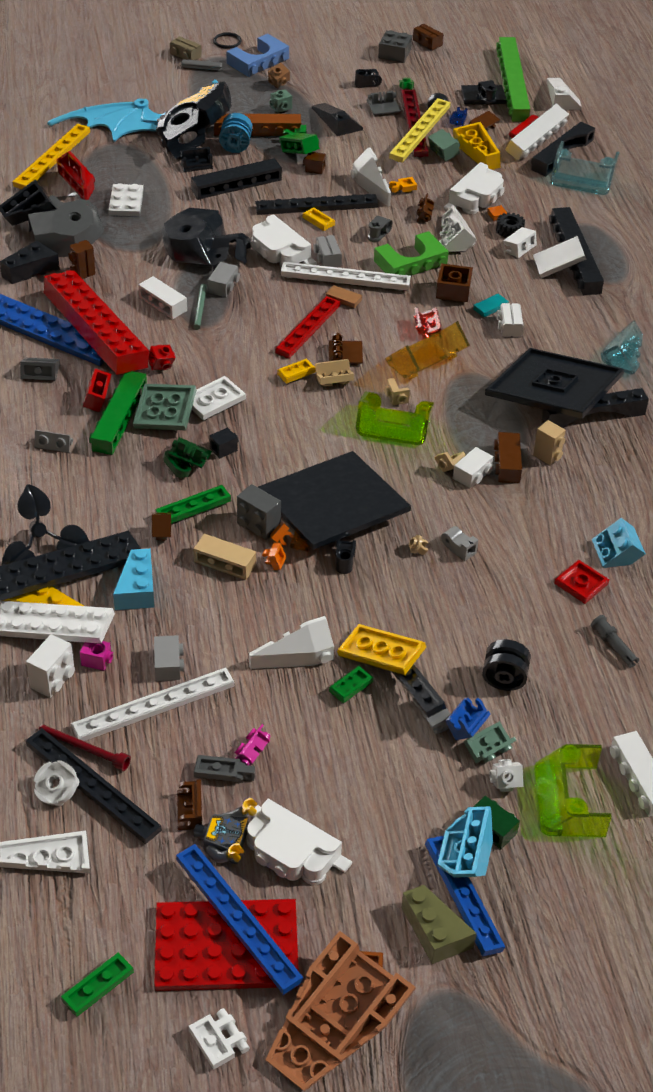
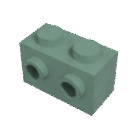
[428,129,460,162]

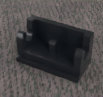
[180,147,213,173]

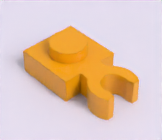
[389,177,417,193]

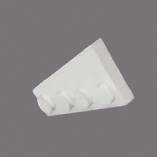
[0,831,90,874]

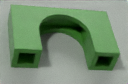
[374,231,449,276]

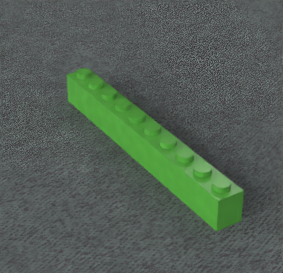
[496,37,530,122]

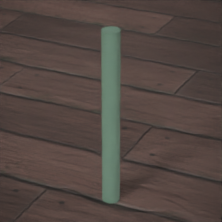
[194,284,207,330]

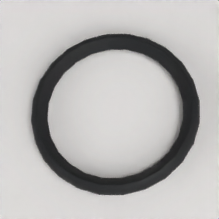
[213,32,242,48]

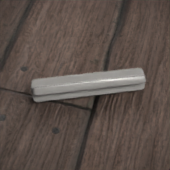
[181,59,222,71]

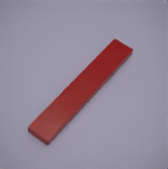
[275,296,340,359]

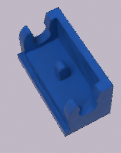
[446,698,491,740]

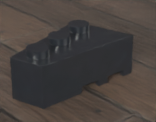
[0,241,60,284]

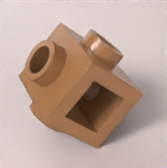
[268,63,290,89]

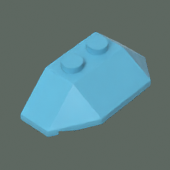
[437,806,493,877]

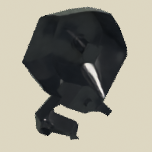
[162,207,252,271]

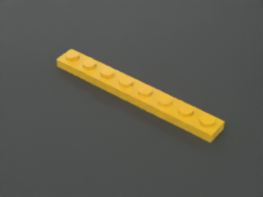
[12,123,90,189]

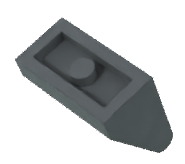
[20,357,60,380]

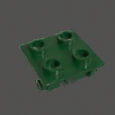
[168,437,212,469]

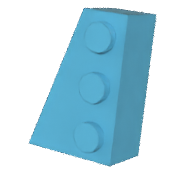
[113,548,154,610]

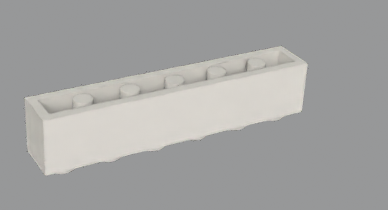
[505,103,569,161]

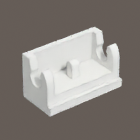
[503,227,537,258]

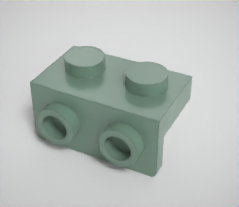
[463,721,516,764]

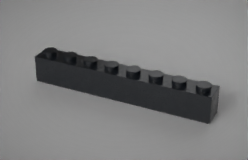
[549,207,604,296]

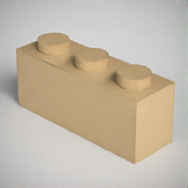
[194,534,256,580]

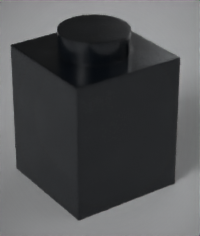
[209,427,239,459]

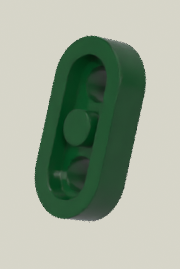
[163,450,191,478]

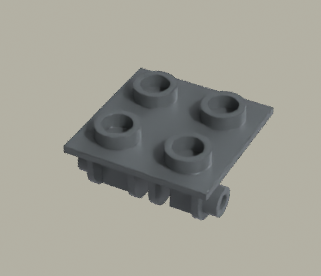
[366,91,401,115]

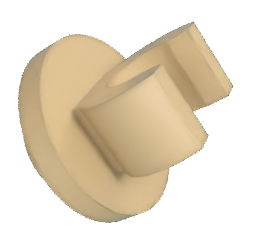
[409,535,428,555]

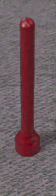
[39,725,131,772]

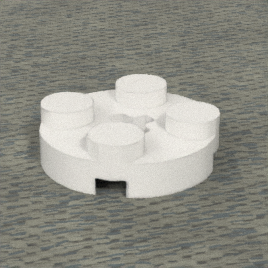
[34,761,79,806]

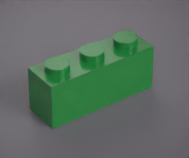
[279,132,320,154]

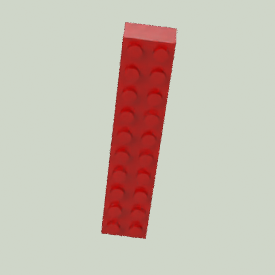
[44,270,149,375]

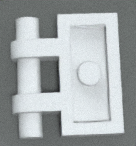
[189,1008,250,1070]

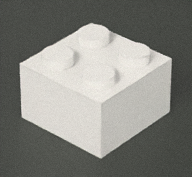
[26,634,75,698]

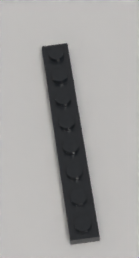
[255,194,378,215]
[25,728,162,844]

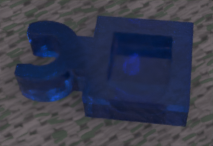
[450,107,468,126]

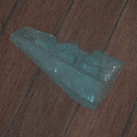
[600,320,643,374]

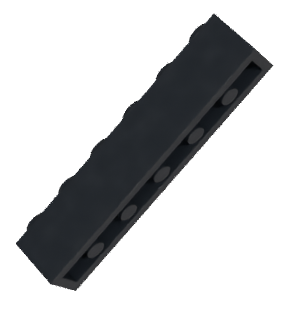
[191,158,282,200]

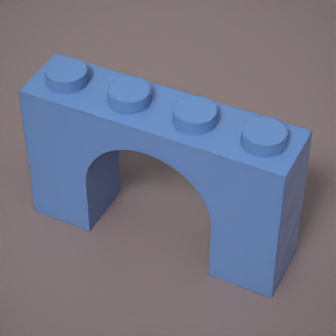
[226,34,289,77]

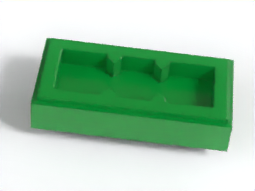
[329,666,373,704]

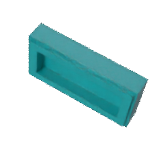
[473,294,509,317]

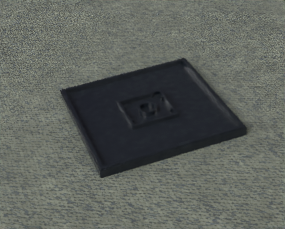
[485,348,624,419]
[258,451,411,550]

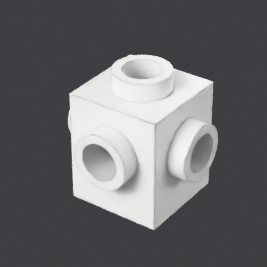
[489,759,524,792]

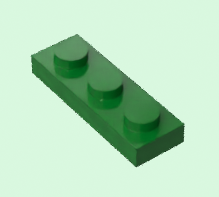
[61,952,134,1017]

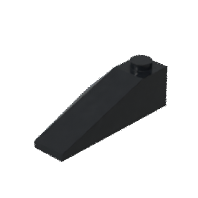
[312,103,363,136]

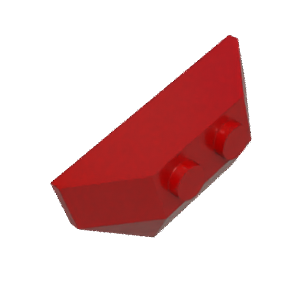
[56,151,95,200]

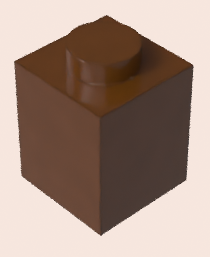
[303,152,326,174]
[152,513,171,541]

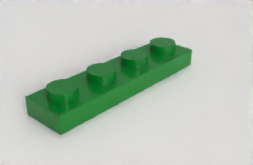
[155,485,231,523]

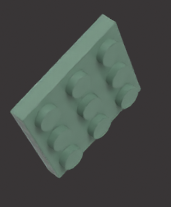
[133,384,197,430]

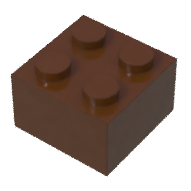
[436,263,473,302]

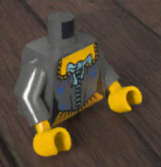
[193,798,257,864]

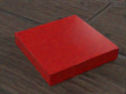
[554,560,610,604]

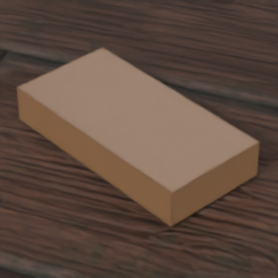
[326,285,362,308]

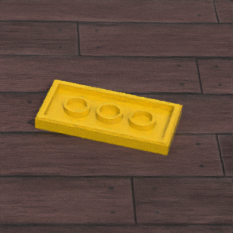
[337,624,426,675]

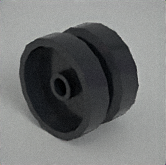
[482,639,531,691]

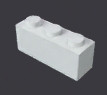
[138,276,187,319]

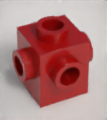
[148,344,176,370]

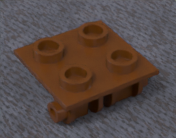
[329,333,363,364]

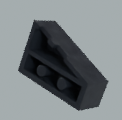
[0,179,56,226]

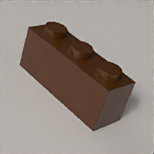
[493,432,522,483]

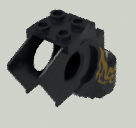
[156,82,232,160]

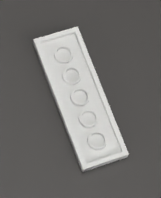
[0,601,115,643]

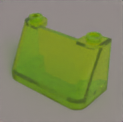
[356,391,434,445]

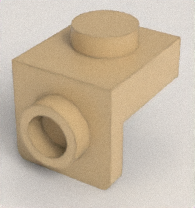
[384,378,410,406]
[434,451,466,472]

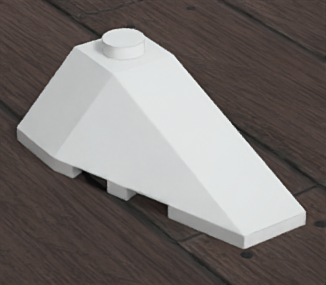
[546,78,582,110]
[439,205,477,252]
[249,616,334,669]

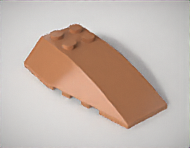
[266,930,416,1092]

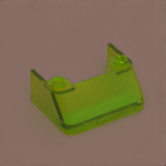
[533,744,612,837]

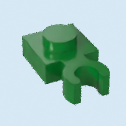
[399,78,414,89]

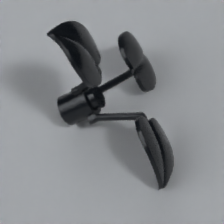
[2,484,89,565]

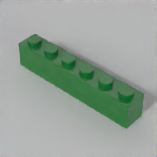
[89,371,147,455]

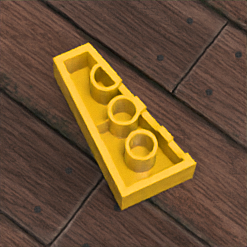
[453,122,501,170]

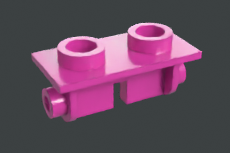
[234,724,270,766]

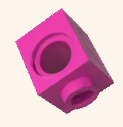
[80,641,113,671]

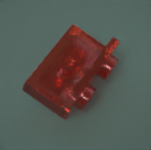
[414,307,443,340]

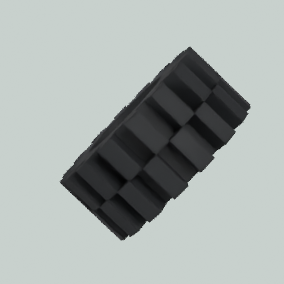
[496,212,525,238]

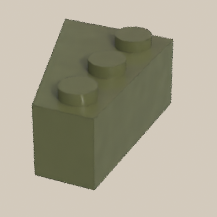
[401,885,477,964]

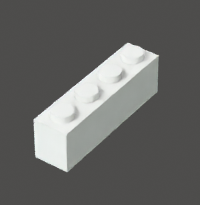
[610,731,653,817]

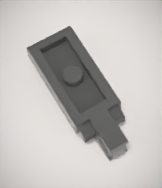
[194,755,256,782]

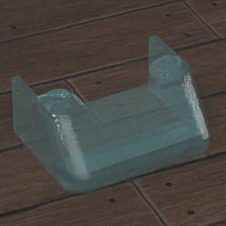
[551,141,619,195]

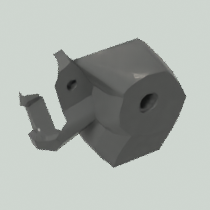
[28,192,104,257]

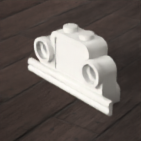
[444,162,505,214]
[251,214,317,268]
[246,798,352,885]

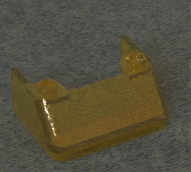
[385,321,470,380]

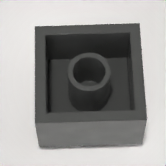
[378,30,412,63]
[237,484,281,540]

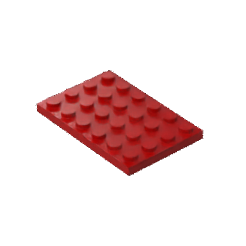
[154,899,299,991]

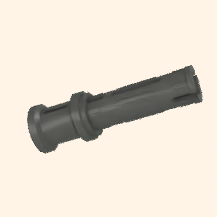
[591,615,639,668]

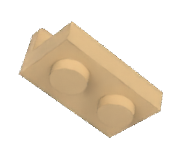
[315,359,354,386]

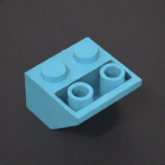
[592,518,645,568]

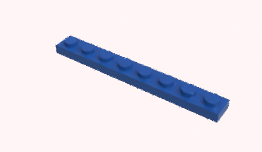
[176,844,303,995]

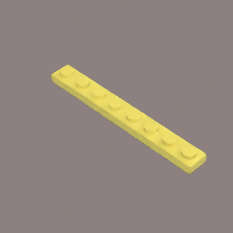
[389,98,451,163]

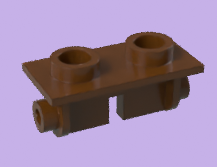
[416,193,434,222]

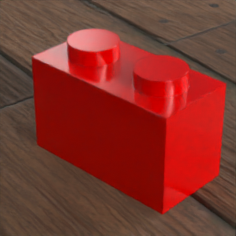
[83,369,112,412]

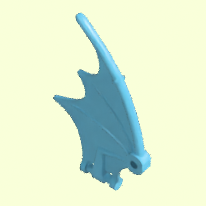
[47,98,166,142]

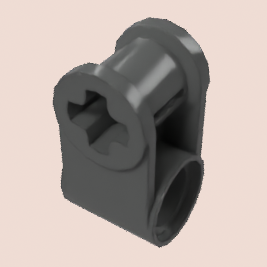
[368,215,393,242]

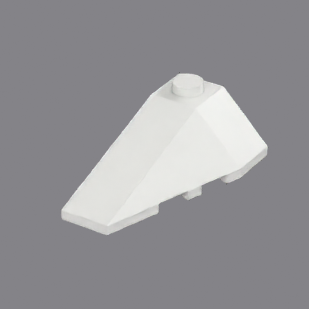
[351,148,391,206]

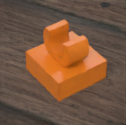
[269,522,294,546]
[262,543,286,570]

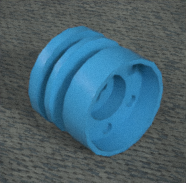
[219,113,252,153]

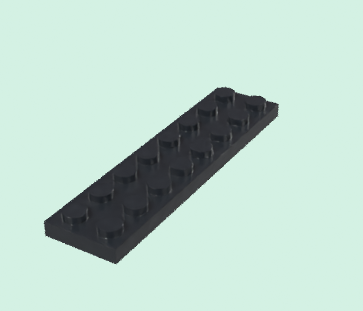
[0,530,141,601]

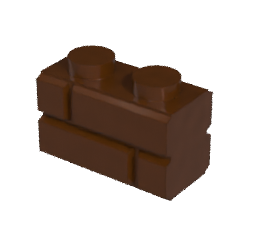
[413,24,444,51]
[68,240,96,279]

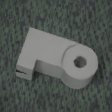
[441,526,478,561]

